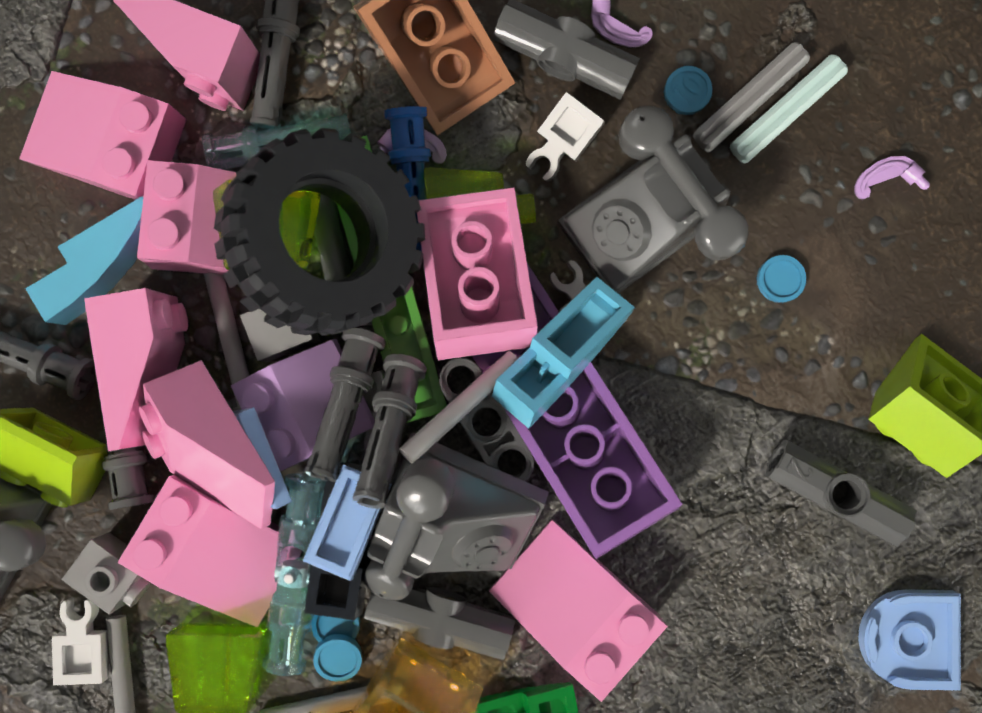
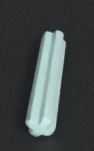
[730,54,848,163]

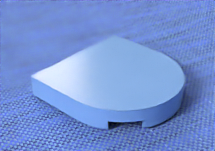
[858,589,961,690]

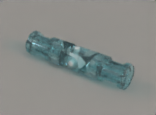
[262,473,326,676]

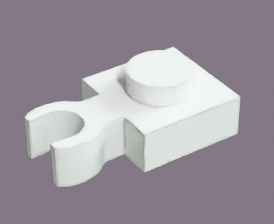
[526,92,605,182]
[52,597,109,685]

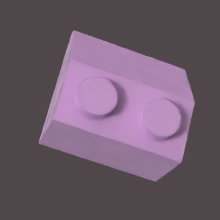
[231,339,375,472]

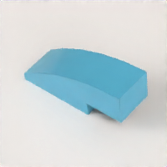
[26,196,143,325]
[492,277,635,429]

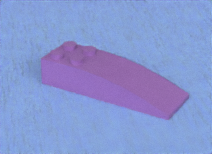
[472,263,683,559]

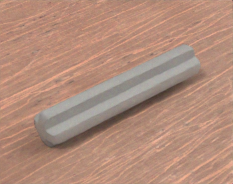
[693,42,810,152]

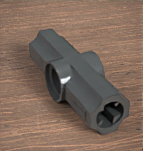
[493,0,640,100]
[764,440,917,547]
[364,586,515,660]

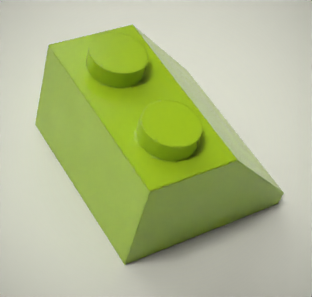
[868,334,982,478]
[0,408,108,508]

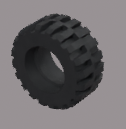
[214,128,425,336]

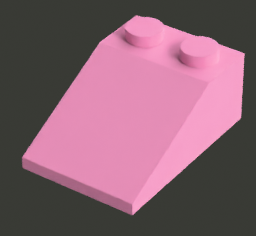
[113,0,260,111]
[19,71,187,200]
[137,160,304,275]
[417,188,537,360]
[84,288,188,451]
[139,360,275,529]
[117,475,308,627]
[489,519,668,702]

